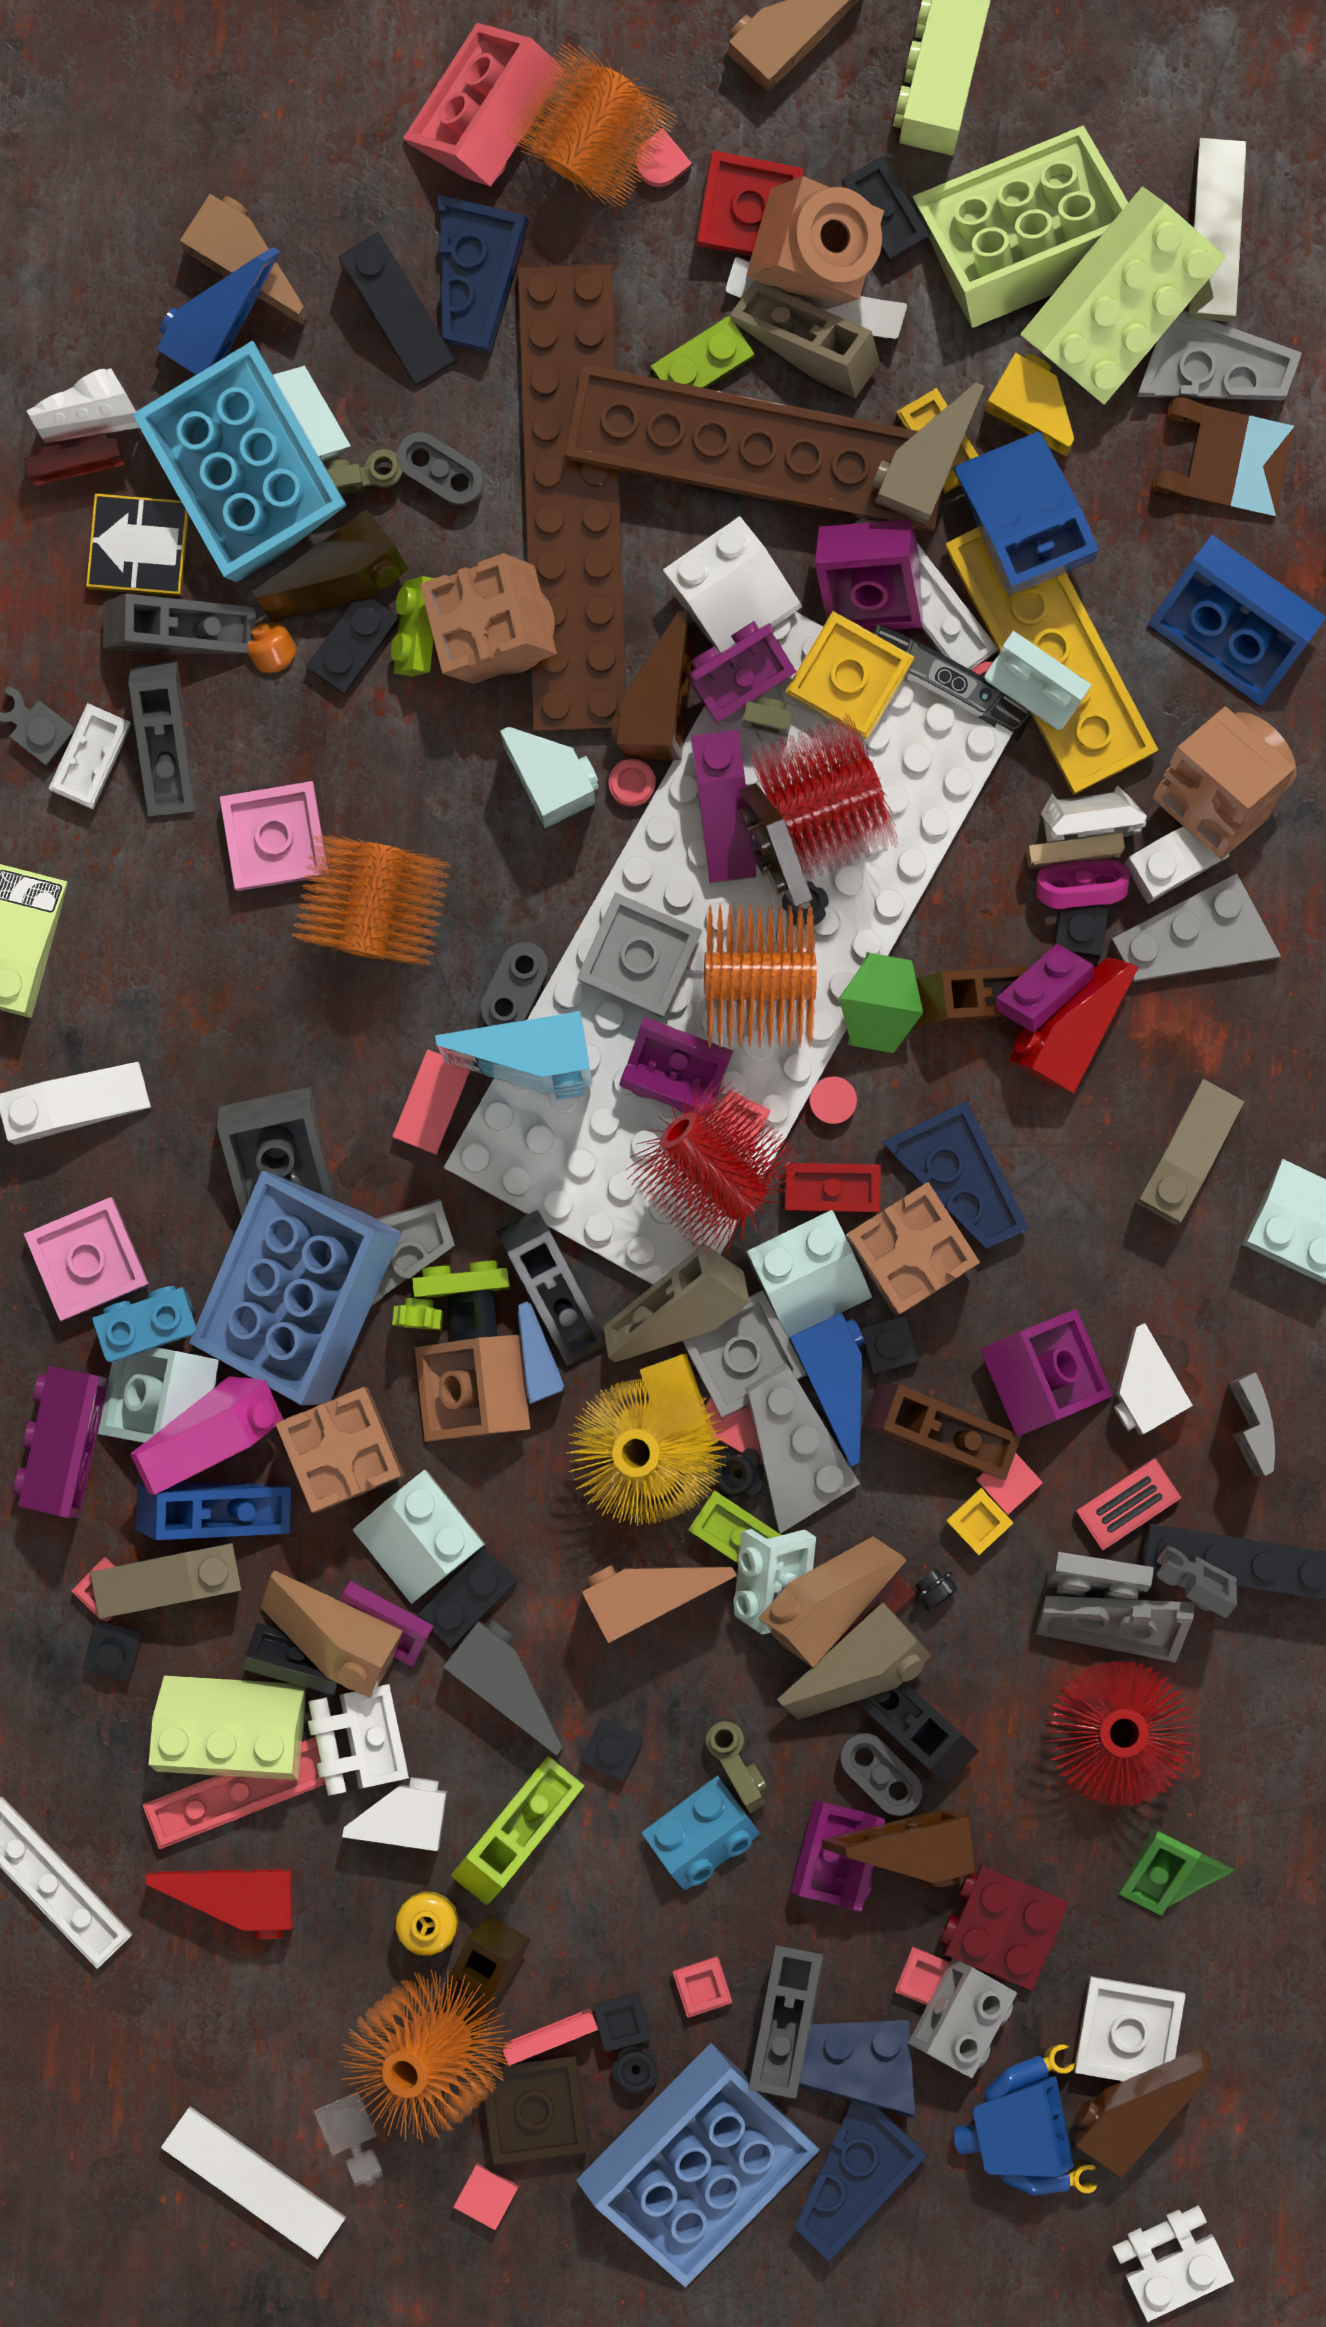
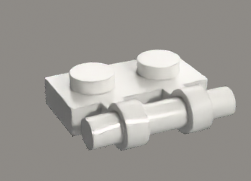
[308,1684,409,1796]
[1112,2205,1234,2322]

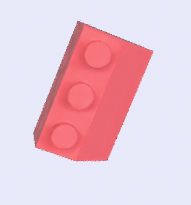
[403,23,565,187]

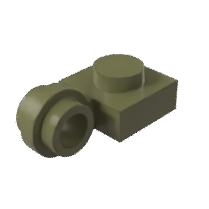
[324,449,403,495]
[706,1721,768,1813]

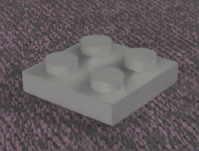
[577,892,702,1018]
[682,1290,807,1419]
[1046,1552,1154,1600]

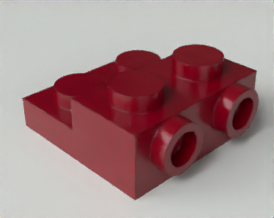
[939,1864,1069,1991]

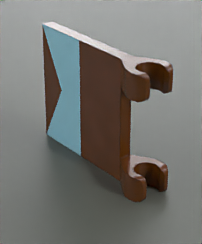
[1152,397,1295,518]

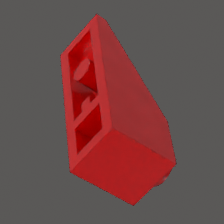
[1008,957,1139,1093]
[146,1868,294,1939]

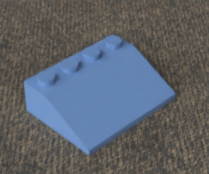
[189,1171,402,1405]
[576,2043,820,2287]

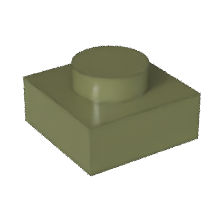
[742,697,793,738]

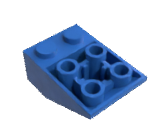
[953,431,1099,597]

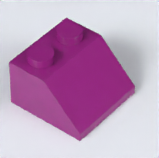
[815,519,923,632]
[980,1309,1113,1437]

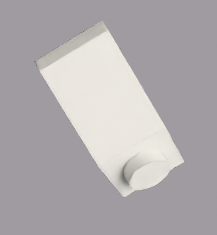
[1124,826,1229,904]
[1114,1323,1193,1435]
[342,1777,448,1851]

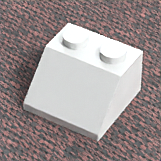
[663,516,802,654]

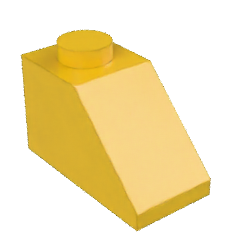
[985,352,1074,456]

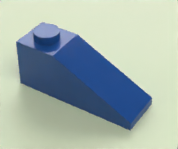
[157,247,281,375]
[789,1313,866,1467]
[136,1481,291,1540]

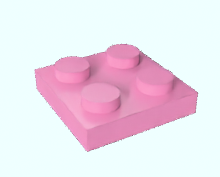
[220,781,329,891]
[24,1197,149,1322]

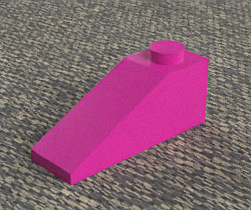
[131,1376,283,1495]

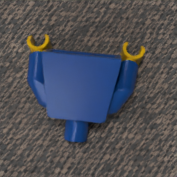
[954,2044,1097,2196]

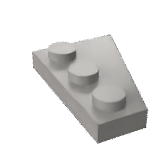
[1137,311,1302,400]
[1111,874,1281,982]
[371,1199,455,1306]
[745,1363,860,1534]
[1036,1596,1195,1663]

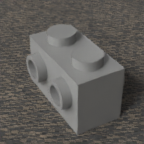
[908,1958,1017,2078]

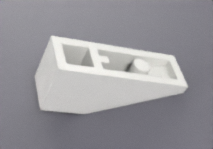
[0,1062,151,1145]

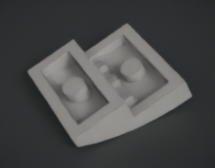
[1228,1372,1275,1477]

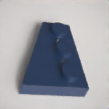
[438,194,529,353]
[881,1101,1029,1250]
[799,2020,915,2119]
[794,2100,928,2262]

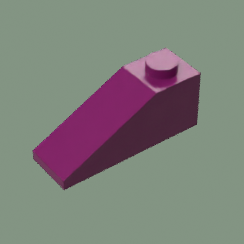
[691,730,757,884]

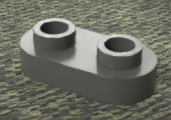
[397,432,484,507]
[481,942,549,1026]
[840,1733,922,1816]

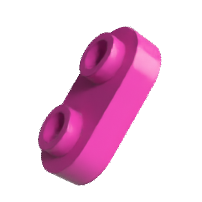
[1036,859,1130,909]

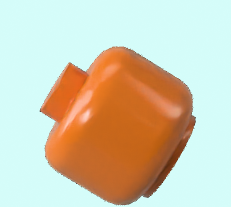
[247,623,297,673]

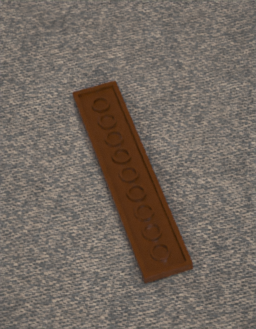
[518,264,626,733]

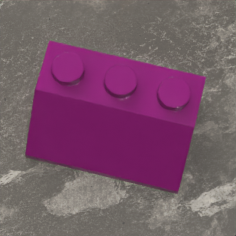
[13,1366,109,1518]

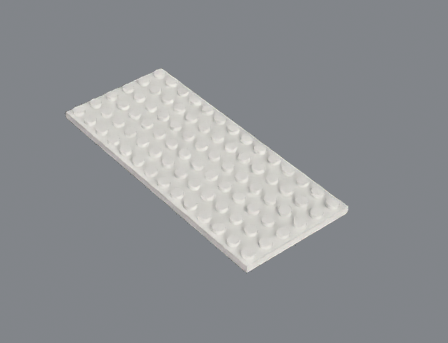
[444,612,1013,1285]

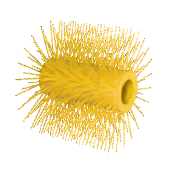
[566,1376,728,1526]

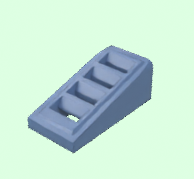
[518,1302,565,1404]

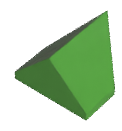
[839,952,923,1053]
[1119,1827,1236,1916]

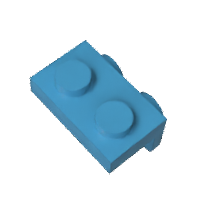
[92,1286,197,1363]
[641,1775,760,1890]

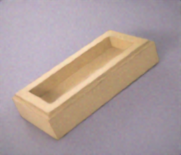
[1026,833,1125,870]

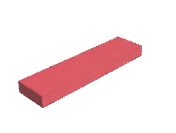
[143,1736,325,1849]

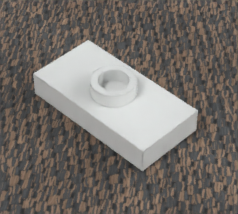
[49,703,132,809]

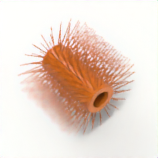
[506,43,677,208]
[292,835,452,966]
[704,904,817,1048]
[339,1969,513,2143]

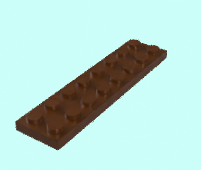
[564,364,942,533]

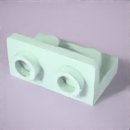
[985,630,1091,731]
[734,1529,816,1634]

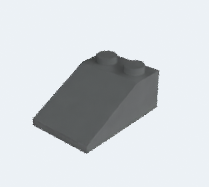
[217,1086,337,1218]

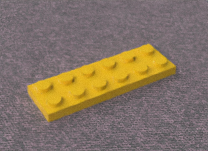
[945,527,1159,795]

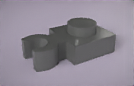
[0,686,75,768]
[1157,1546,1237,1618]

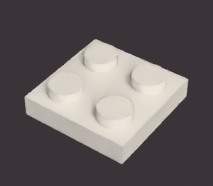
[1074,1976,1185,2081]

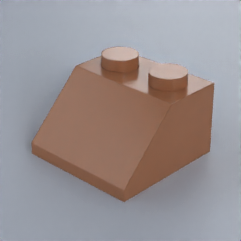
[415,1335,530,1442]

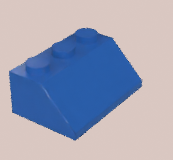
[1148,535,1326,706]

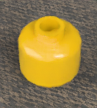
[395,1891,459,1956]

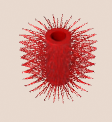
[751,713,898,879]
[626,1079,801,1254]
[1045,1660,1196,1806]

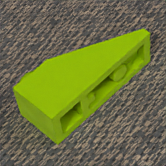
[450,1756,585,1906]

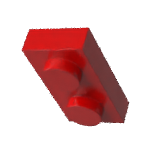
[785,1163,881,1213]

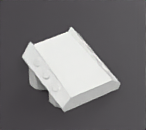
[27,368,140,443]
[1041,785,1147,843]

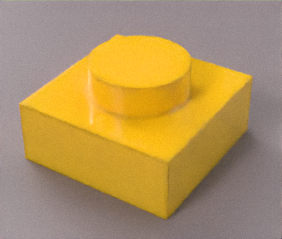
[945,1488,1013,1555]

